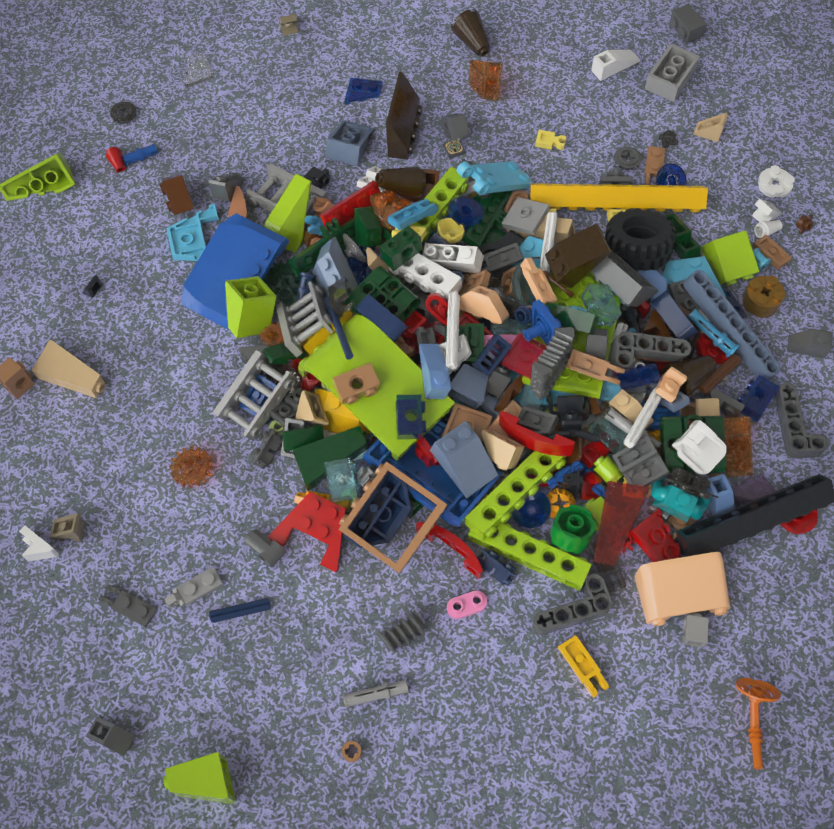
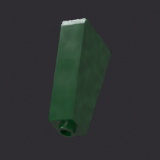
[293,426,369,491]

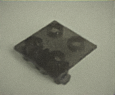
[665,467,719,500]

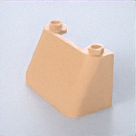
[634,552,730,626]

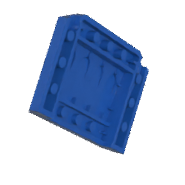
[181,213,290,331]
[363,421,502,527]

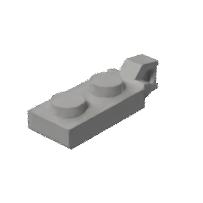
[165,567,223,608]

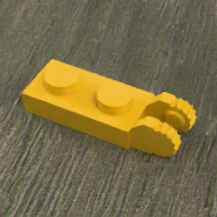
[558,635,609,698]

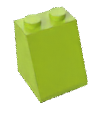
[701,230,759,286]
[225,276,276,338]
[163,752,236,804]

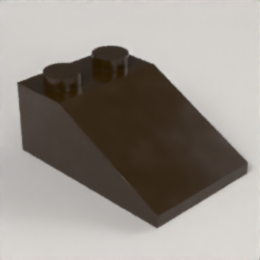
[545,224,611,288]

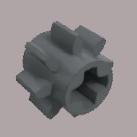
[357,464,377,488]

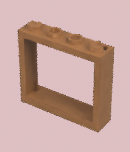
[338,461,448,573]

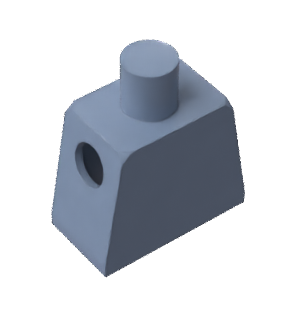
[448,363,488,410]

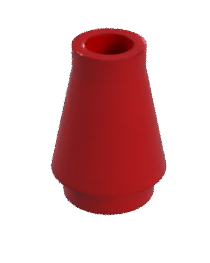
[106,147,126,173]

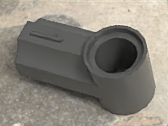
[244,529,286,568]

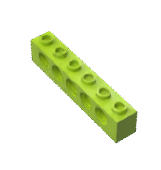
[411,166,469,243]
[465,451,566,541]
[468,514,592,591]

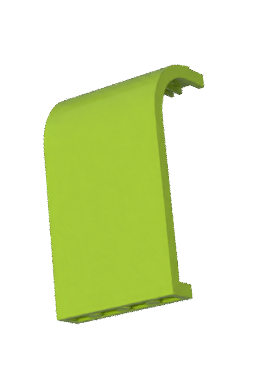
[298,314,455,461]

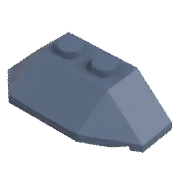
[312,237,358,307]

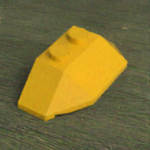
[314,388,372,435]

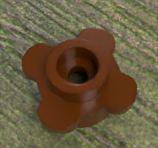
[796,214,813,234]

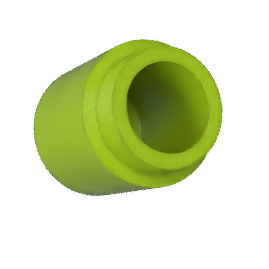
[593,456,623,485]

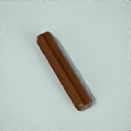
[698,354,742,394]

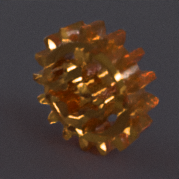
[169,446,213,488]

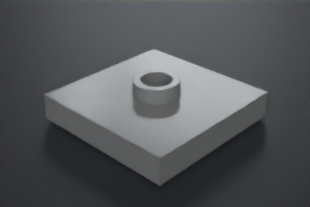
[502,197,550,235]

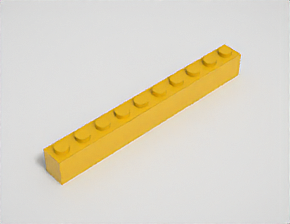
[529,183,708,212]

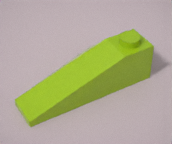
[0,152,76,201]
[264,174,312,253]

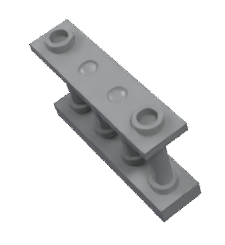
[246,163,327,230]
[276,281,334,357]
[212,350,297,441]

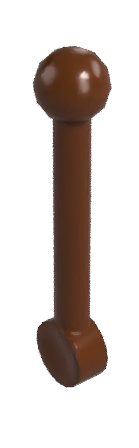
[543,271,574,298]

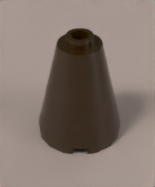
[451,9,490,56]
[375,167,426,202]
[661,355,716,397]

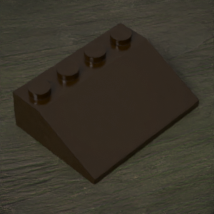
[386,72,422,160]

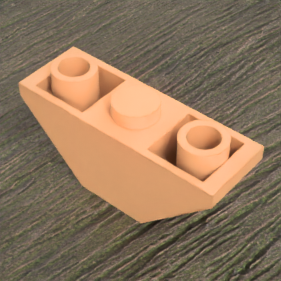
[459,285,509,324]

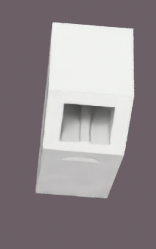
[591,50,640,81]
[423,243,484,273]

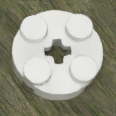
[758,165,795,198]

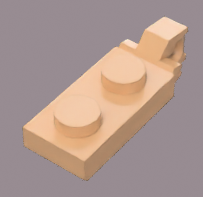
[520,258,557,305]

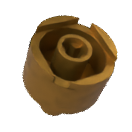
[742,275,785,318]

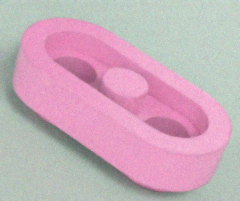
[447,591,487,619]

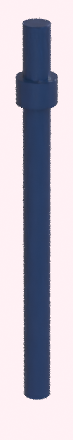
[324,296,353,360]

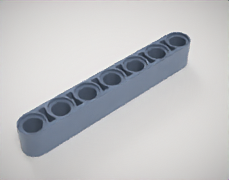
[684,270,781,381]

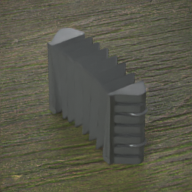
[530,327,574,399]

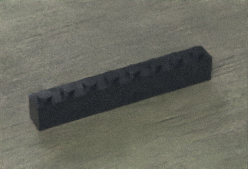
[676,474,834,557]

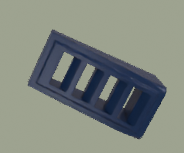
[473,334,512,377]

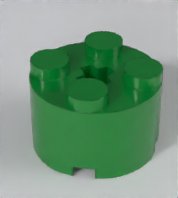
[550,504,596,554]

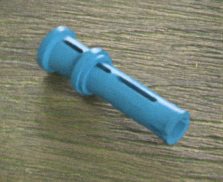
[687,309,740,358]

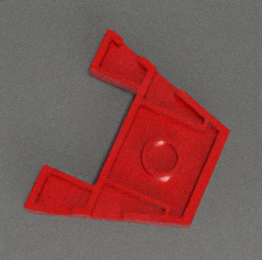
[268,492,347,572]

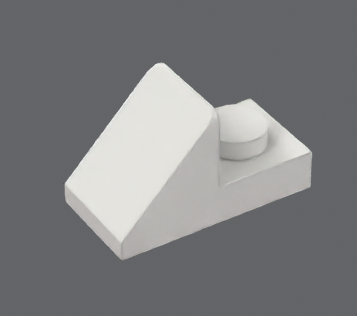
[752,199,782,222]
[19,526,59,561]

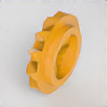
[544,488,576,519]

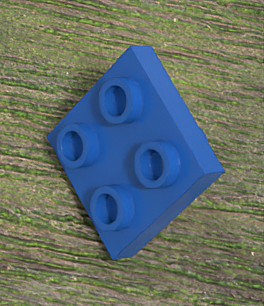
[523,299,562,346]

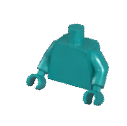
[651,476,711,523]

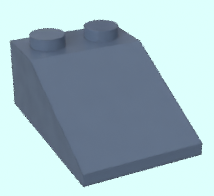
[325,120,374,166]
[430,421,498,498]

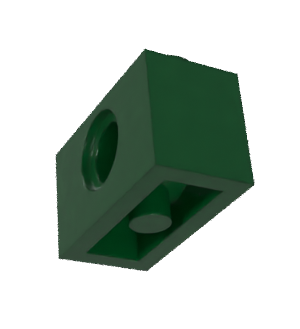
[379,225,423,271]

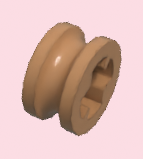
[342,741,362,762]

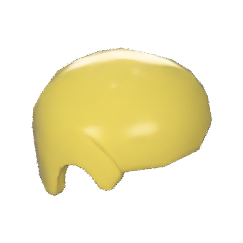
[437,218,465,244]

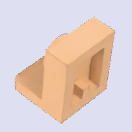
[655,367,687,403]

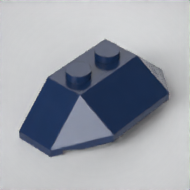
[343,471,412,548]

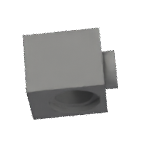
[682,613,709,648]

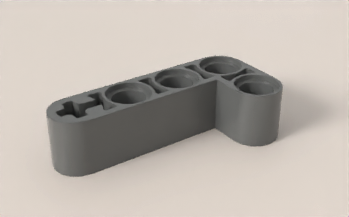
[610,331,691,370]
[775,382,828,458]
[532,574,612,635]

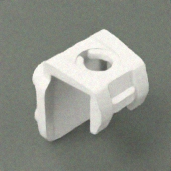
[672,420,726,475]

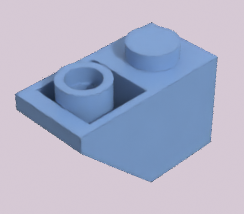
[699,474,734,517]

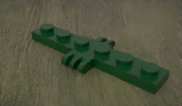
[462,190,512,248]
[288,206,379,277]

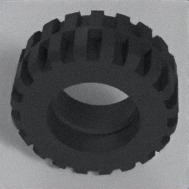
[605,208,676,272]

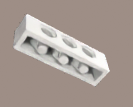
[389,253,462,301]

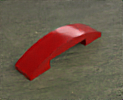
[499,410,575,456]
[416,522,483,579]

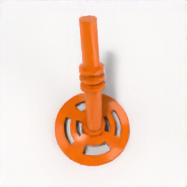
[735,678,781,770]

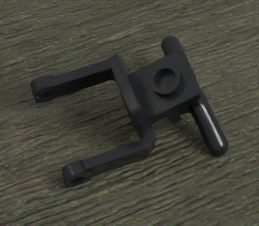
[546,390,600,442]

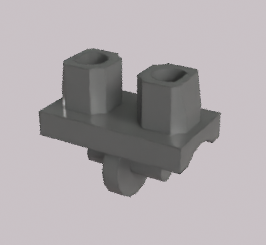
[599,166,632,185]
[668,279,697,312]

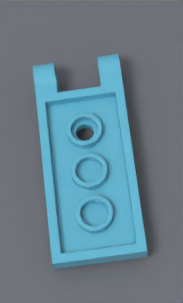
[457,161,534,195]

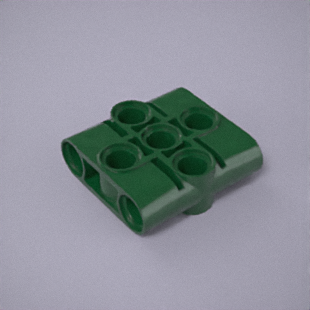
[344,266,421,323]
[659,414,727,475]

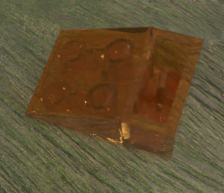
[713,416,753,477]

